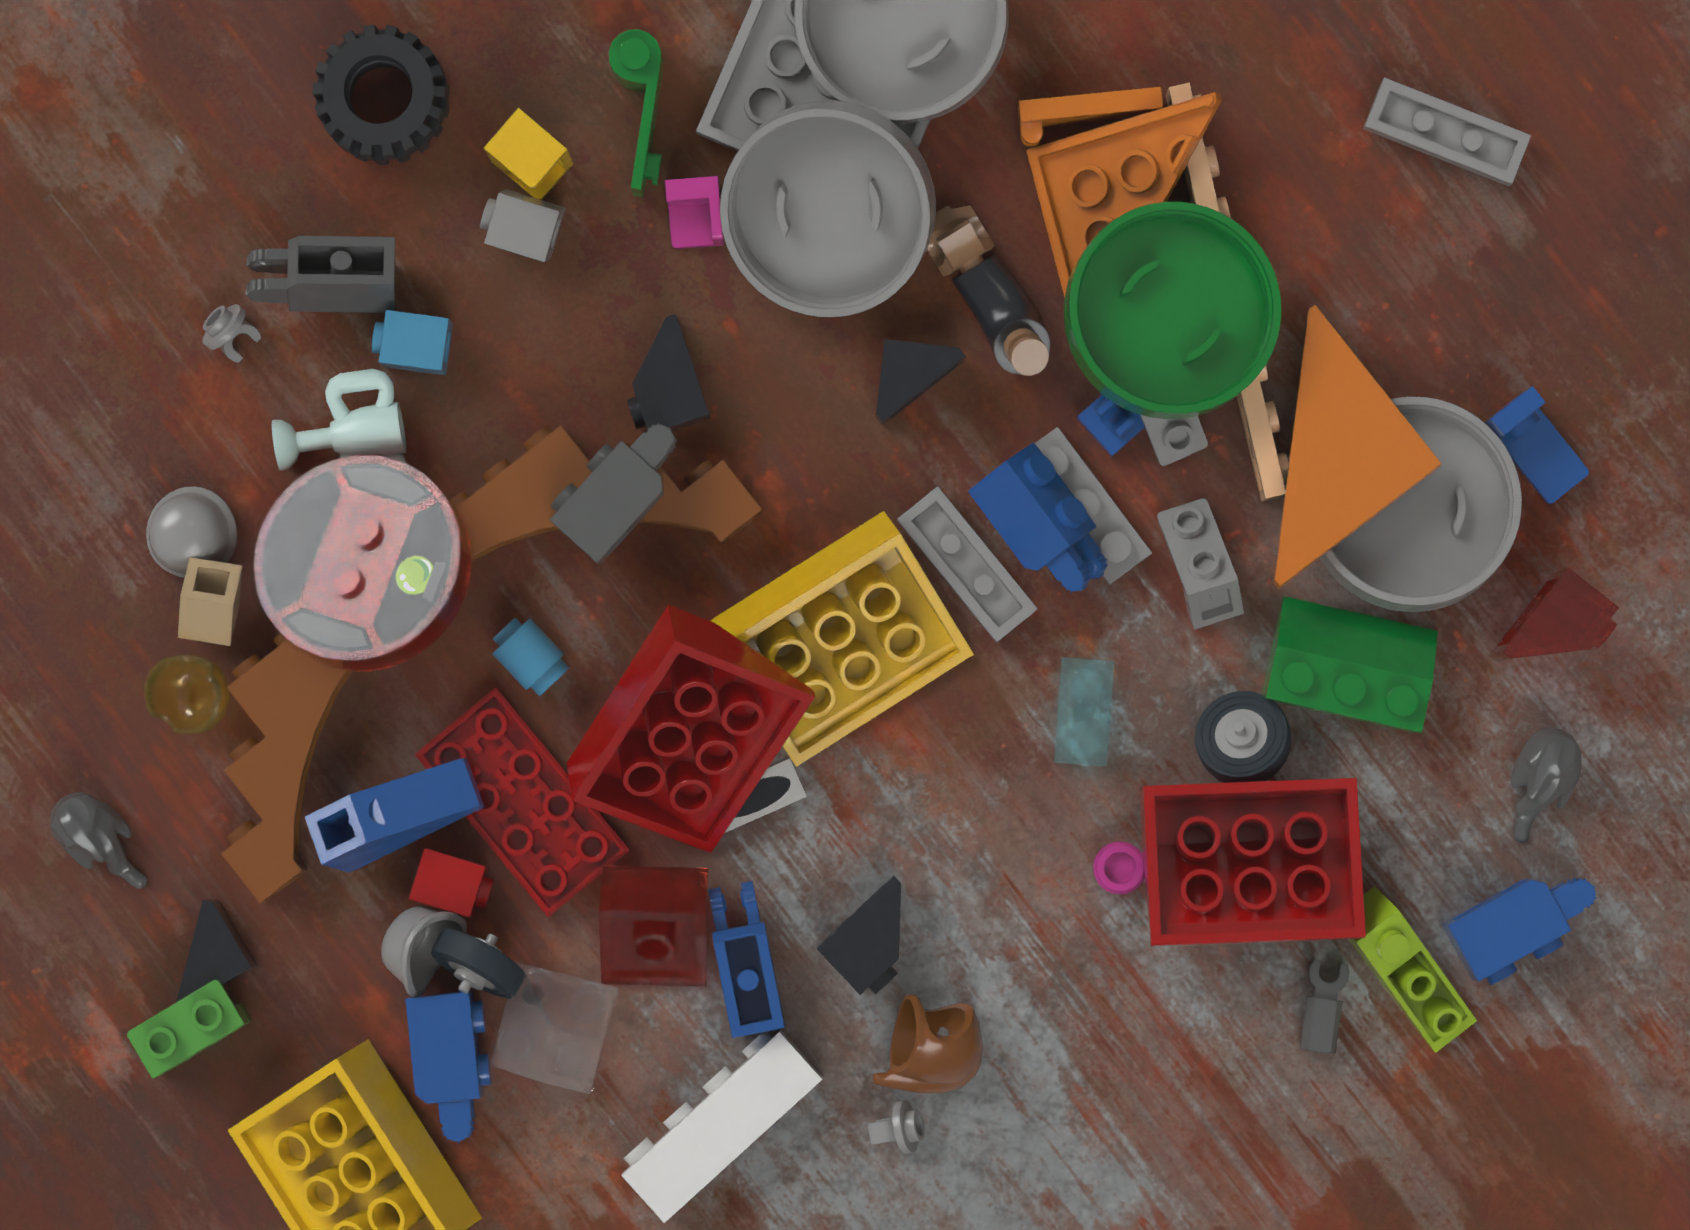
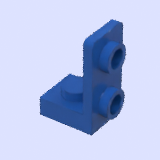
[1484,386,1589,504]

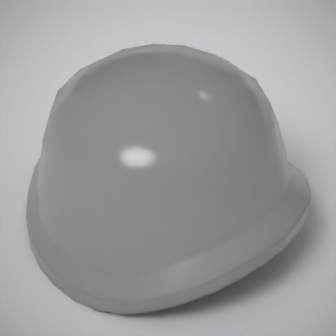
[146,486,238,578]
[381,906,467,997]

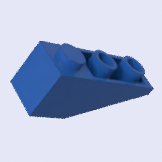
[305,758,484,873]

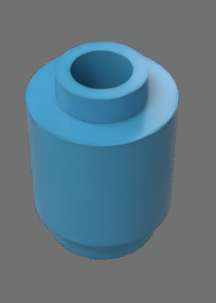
[492,618,570,696]

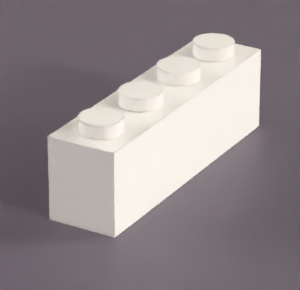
[621,1029,823,1223]

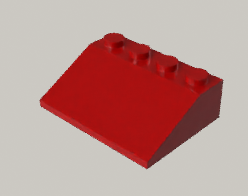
[567,604,815,853]
[1140,778,1366,947]

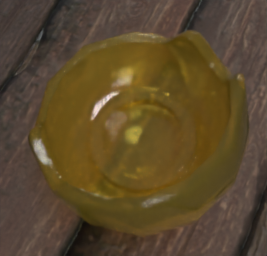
[143,654,231,735]

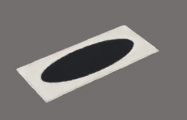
[725,758,807,833]

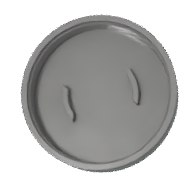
[794,0,1009,123]
[720,100,936,317]
[1320,397,1522,612]

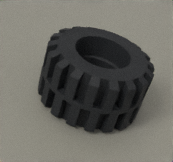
[312,25,450,165]

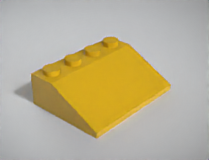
[710,511,974,767]
[228,1039,482,1230]

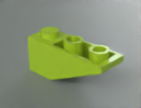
[1348,886,1477,1053]

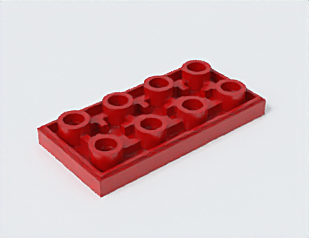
[414,687,630,917]

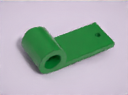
[609,29,664,198]

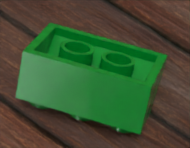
[1261,596,1438,734]

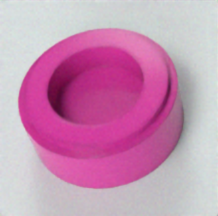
[1093,841,1145,895]

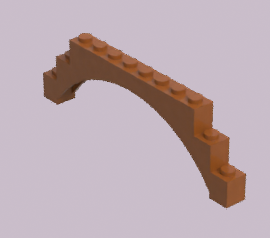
[221,425,763,904]

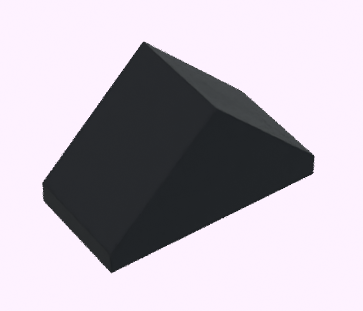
[876,339,966,426]
[176,899,258,1002]

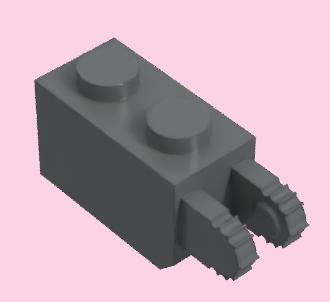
[246,236,396,313]
[550,423,677,565]

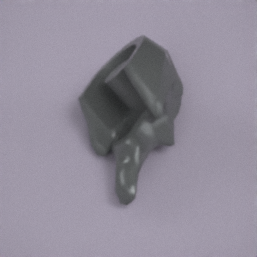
[1511,727,1581,843]
[50,792,148,889]

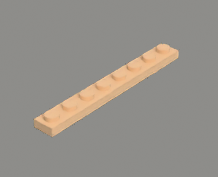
[1165,82,1289,502]

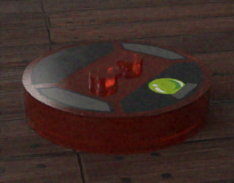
[254,455,471,671]

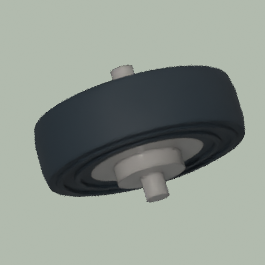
[1195,691,1291,783]
[431,928,525,999]

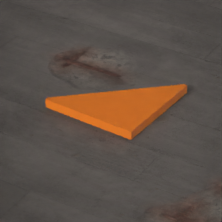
[1026,92,1222,297]
[1274,305,1442,589]

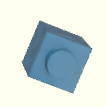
[372,310,453,375]

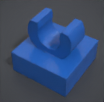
[1076,395,1145,457]

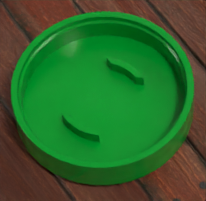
[1064,202,1281,419]

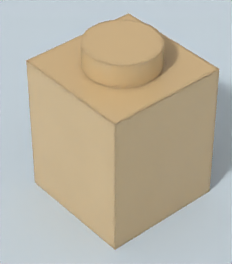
[178,557,242,646]

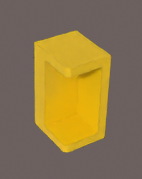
[484,108,573,200]

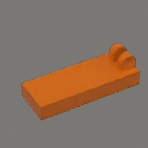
[1017,87,1163,148]

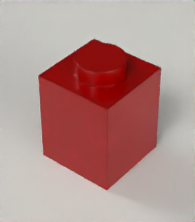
[409,848,495,918]

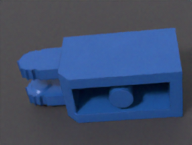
[968,442,1108,593]
[1441,877,1597,985]
[708,881,786,1038]
[405,990,492,1143]

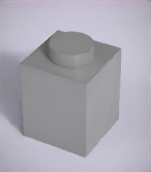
[480,189,566,262]

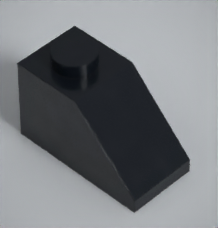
[627,314,711,431]
[816,875,901,995]

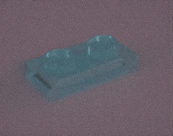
[1053,657,1115,767]

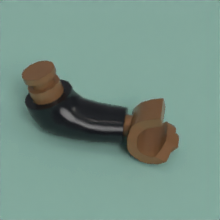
[927,205,1050,376]

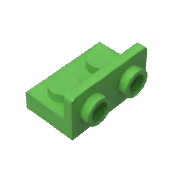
[127,980,252,1079]

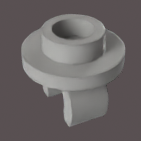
[203,304,261,363]
[867,1100,925,1154]

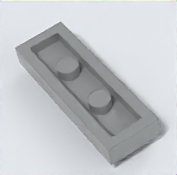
[1363,77,1531,187]
[1035,427,1152,585]
[897,486,1037,643]

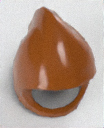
[873,994,983,1094]

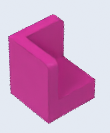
[665,176,724,249]

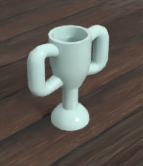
[272,369,408,496]

